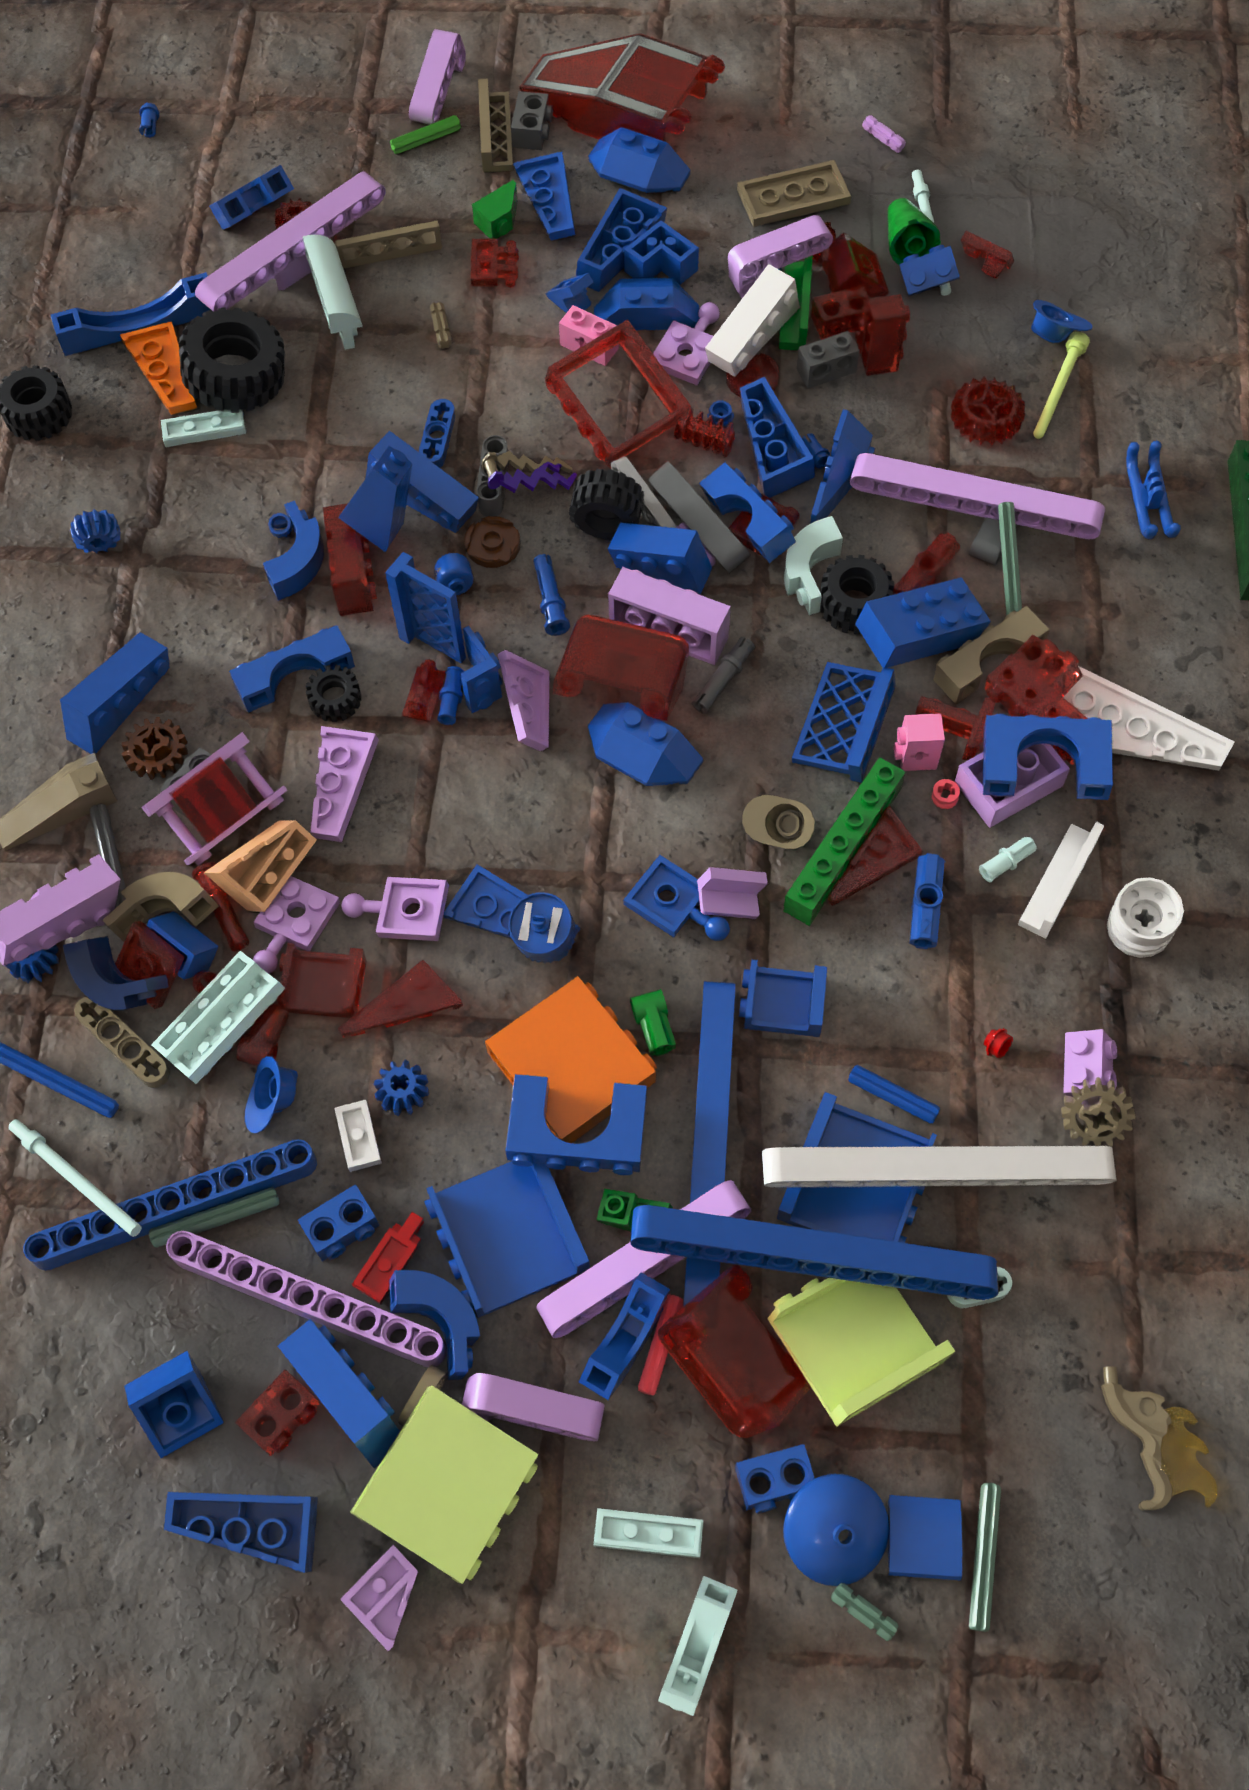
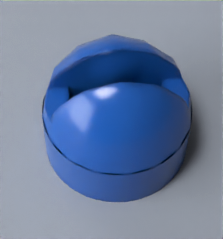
[268,513,292,538]

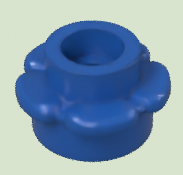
[707,400,734,427]

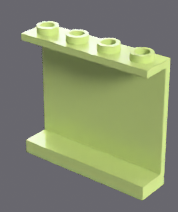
[767,1278,956,1427]
[350,1385,539,1584]

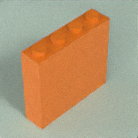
[485,976,657,1143]

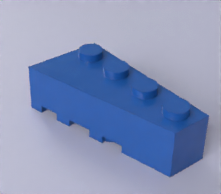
[576,188,667,292]
[740,377,815,500]
[366,430,479,533]
[60,632,170,754]
[278,1319,400,1468]
[164,1492,318,1573]

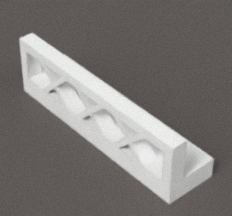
[1018,822,1104,939]

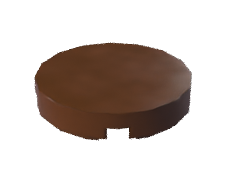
[464,516,521,568]

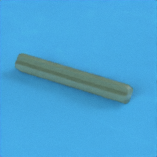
[998,502,1022,615]
[149,1187,279,1248]
[969,1483,1001,1632]

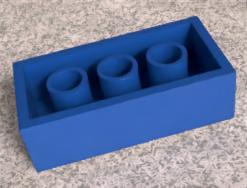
[855,577,991,669]

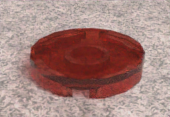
[726,353,779,397]

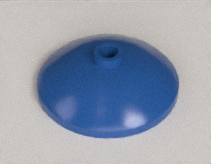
[783,1474,889,1586]

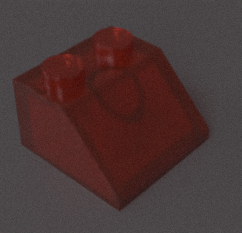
[820,233,889,302]

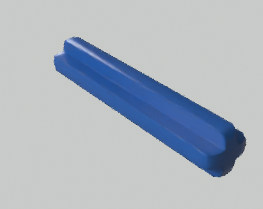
[848,1065,940,1123]

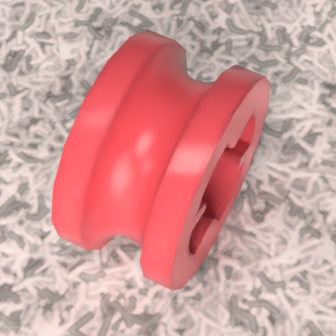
[932,779,960,809]

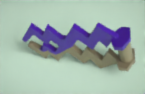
[482,451,577,493]

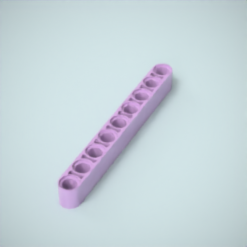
[195,172,386,312]
[850,453,1105,539]
[166,1231,446,1367]

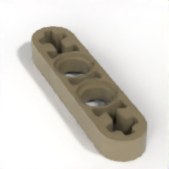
[74,997,170,1088]

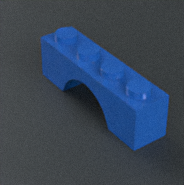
[699,463,796,563]
[229,625,355,713]

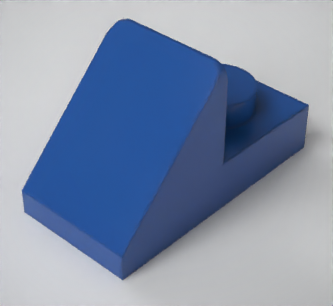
[545,273,593,313]

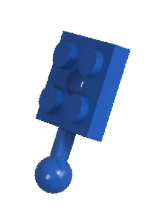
[623,854,730,941]

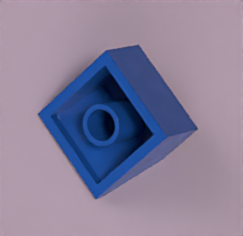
[124,1351,224,1458]

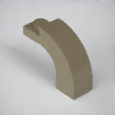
[103,872,219,942]

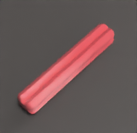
[638,1294,684,1396]

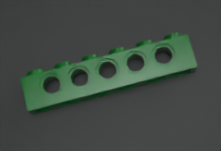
[783,757,906,926]

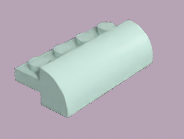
[303,235,363,350]
[152,951,285,1084]

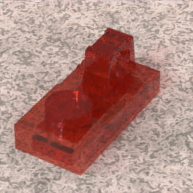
[961,231,1014,278]

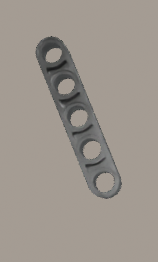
[647,461,751,574]

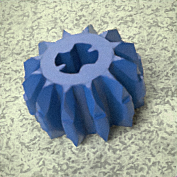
[70,509,121,554]
[5,944,59,984]
[374,1060,429,1116]

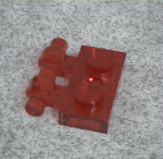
[471,238,519,287]

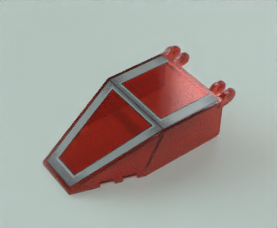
[519,33,725,142]

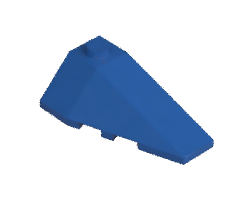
[810,409,875,524]

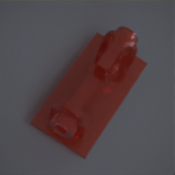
[402,659,446,722]

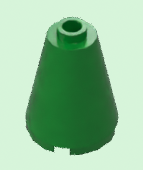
[887,198,941,265]

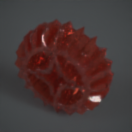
[951,376,1025,446]

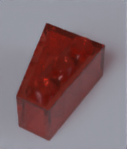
[854,294,910,376]

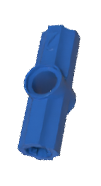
[909,853,945,949]

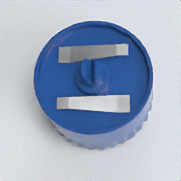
[508,892,577,963]

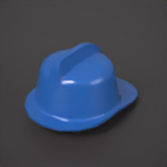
[1031,300,1093,343]
[245,1056,298,1134]

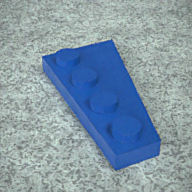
[513,152,576,240]
[443,864,580,939]

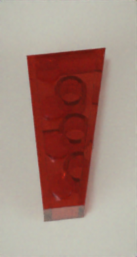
[323,503,377,616]

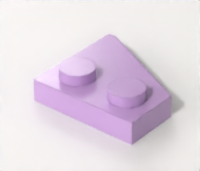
[340,1545,418,1651]

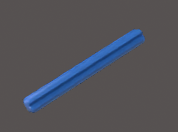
[0,1042,119,1118]

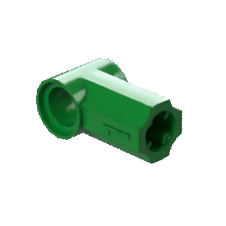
[630,989,676,1056]

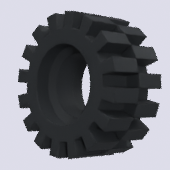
[306,665,362,722]

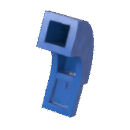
[263,500,324,601]
[389,1270,480,1380]
[579,1272,670,1400]

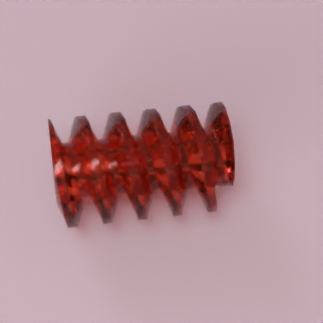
[674,407,735,458]

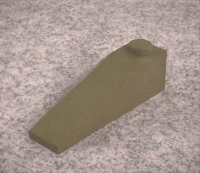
[0,752,117,851]

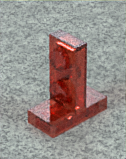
[915,696,997,761]

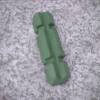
[831,1583,899,1641]

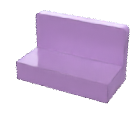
[697,867,768,919]

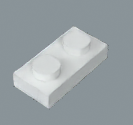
[334,1100,382,1172]

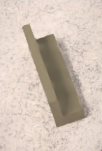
[478,79,513,172]
[335,220,442,269]

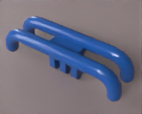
[1126,440,1181,540]

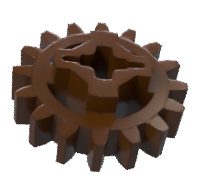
[121,717,188,780]

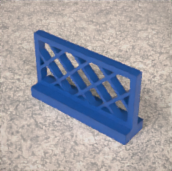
[385,552,466,663]
[792,662,896,783]

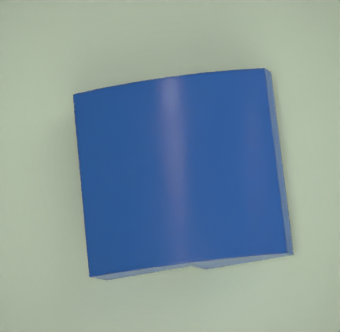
[888,1495,962,1580]

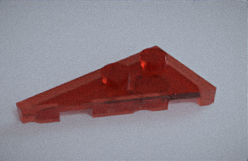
[828,806,923,906]
[338,960,463,1037]

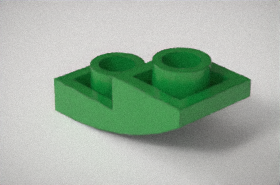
[596,1188,673,1232]

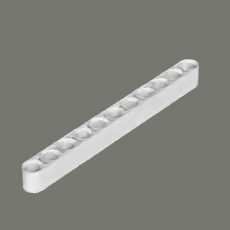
[762,1146,1117,1187]

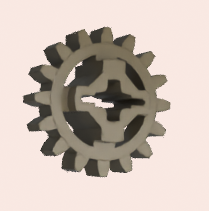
[1061,1077,1135,1147]

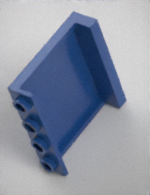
[777,1092,937,1243]

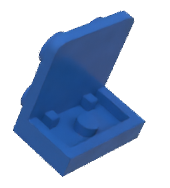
[461,626,503,713]

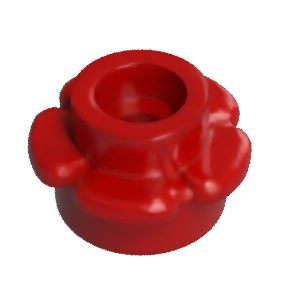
[984,1028,1013,1059]

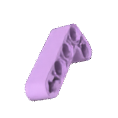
[409,29,466,125]
[728,215,833,298]
[462,1373,605,1441]

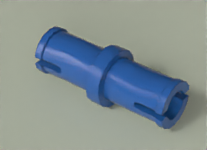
[437,666,464,725]

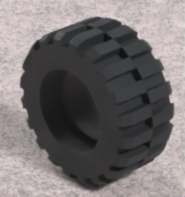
[179,307,285,413]

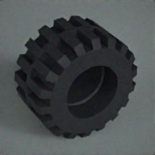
[0,366,72,441]
[569,469,644,540]
[820,555,894,634]

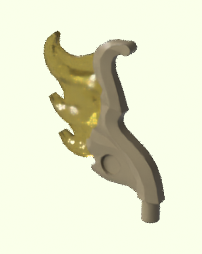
[1101,1366,1217,1511]

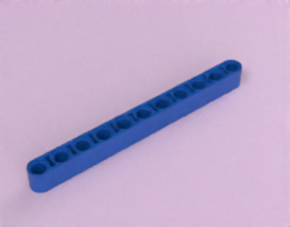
[682,981,736,1328]
[631,1205,998,1300]

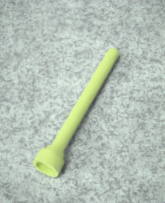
[1033,331,1090,439]

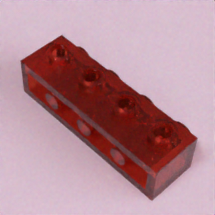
[985,653,1088,765]

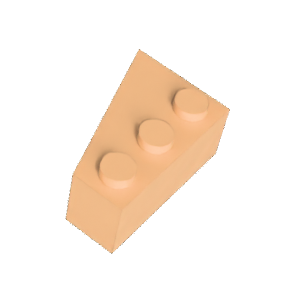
[204,820,317,912]

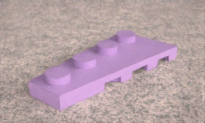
[311,726,379,842]

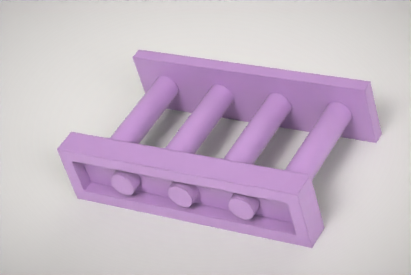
[141,732,287,866]

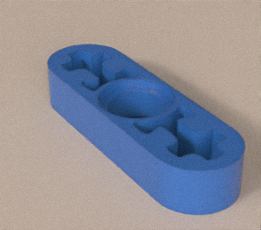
[419,399,455,468]

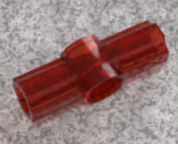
[893,533,960,595]

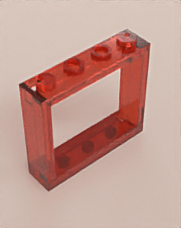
[545,319,691,467]

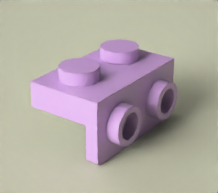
[1064,1029,1117,1097]

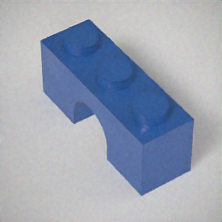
[209,165,294,230]

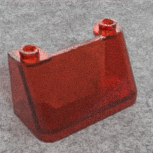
[552,615,689,721]
[658,1264,811,1438]

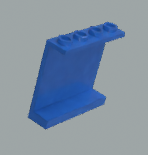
[424,1161,590,1318]

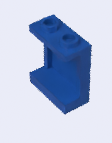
[739,959,827,1037]

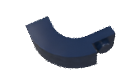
[63,936,169,1010]

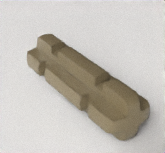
[430,302,452,349]

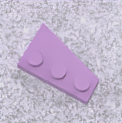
[497,650,549,751]

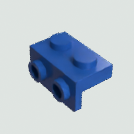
[899,245,960,296]

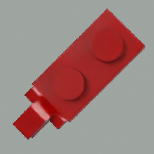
[352,1212,424,1305]

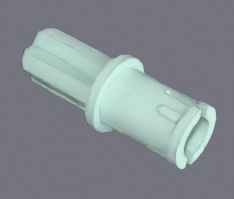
[979,837,1037,883]

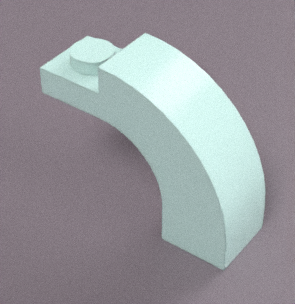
[784,516,843,615]
[658,1576,737,1716]

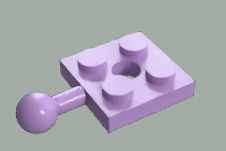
[649,302,720,385]
[253,876,340,974]
[341,877,449,941]

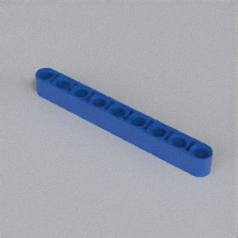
[23,1139,317,1271]

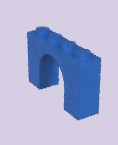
[983,714,1113,800]
[505,1074,647,1175]

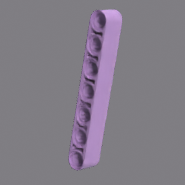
[536,1180,751,1338]

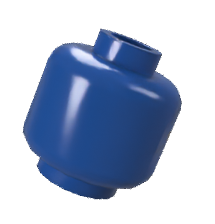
[434,553,474,595]

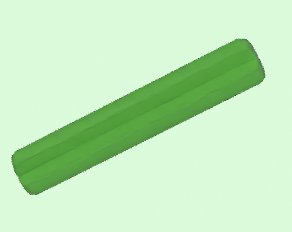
[390,115,461,155]

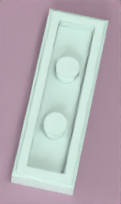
[161,409,246,447]
[593,1508,703,1558]

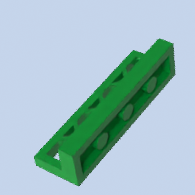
[779,255,813,350]

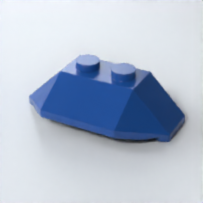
[588,127,691,193]
[594,278,700,331]
[588,702,704,786]

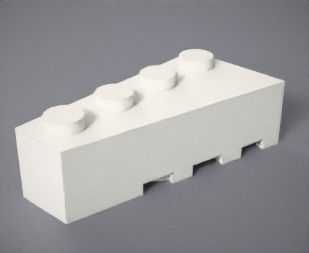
[705,264,800,377]

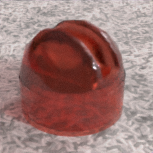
[192,970,217,994]

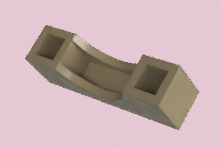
[933,606,1050,704]

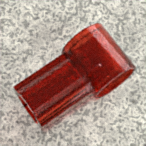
[236,1004,289,1067]

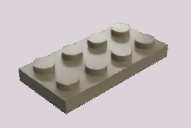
[737,160,851,227]

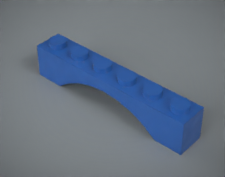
[50,272,213,356]

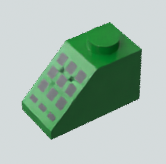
[472,180,518,241]

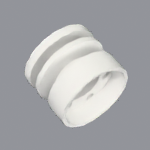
[1107,877,1184,958]

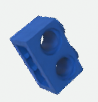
[298,1184,380,1261]
[735,1444,815,1514]

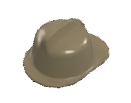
[742,795,815,849]

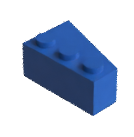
[608,522,712,594]

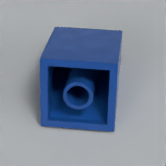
[338,446,412,552]

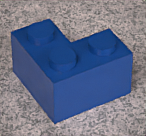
[624,220,699,285]

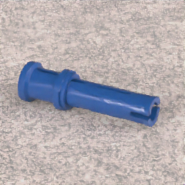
[533,554,570,636]

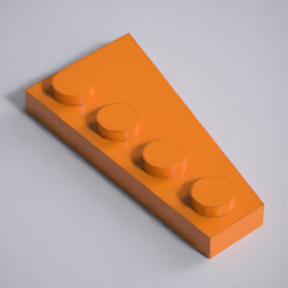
[120,321,197,415]

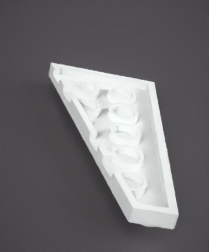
[1040,663,1235,771]

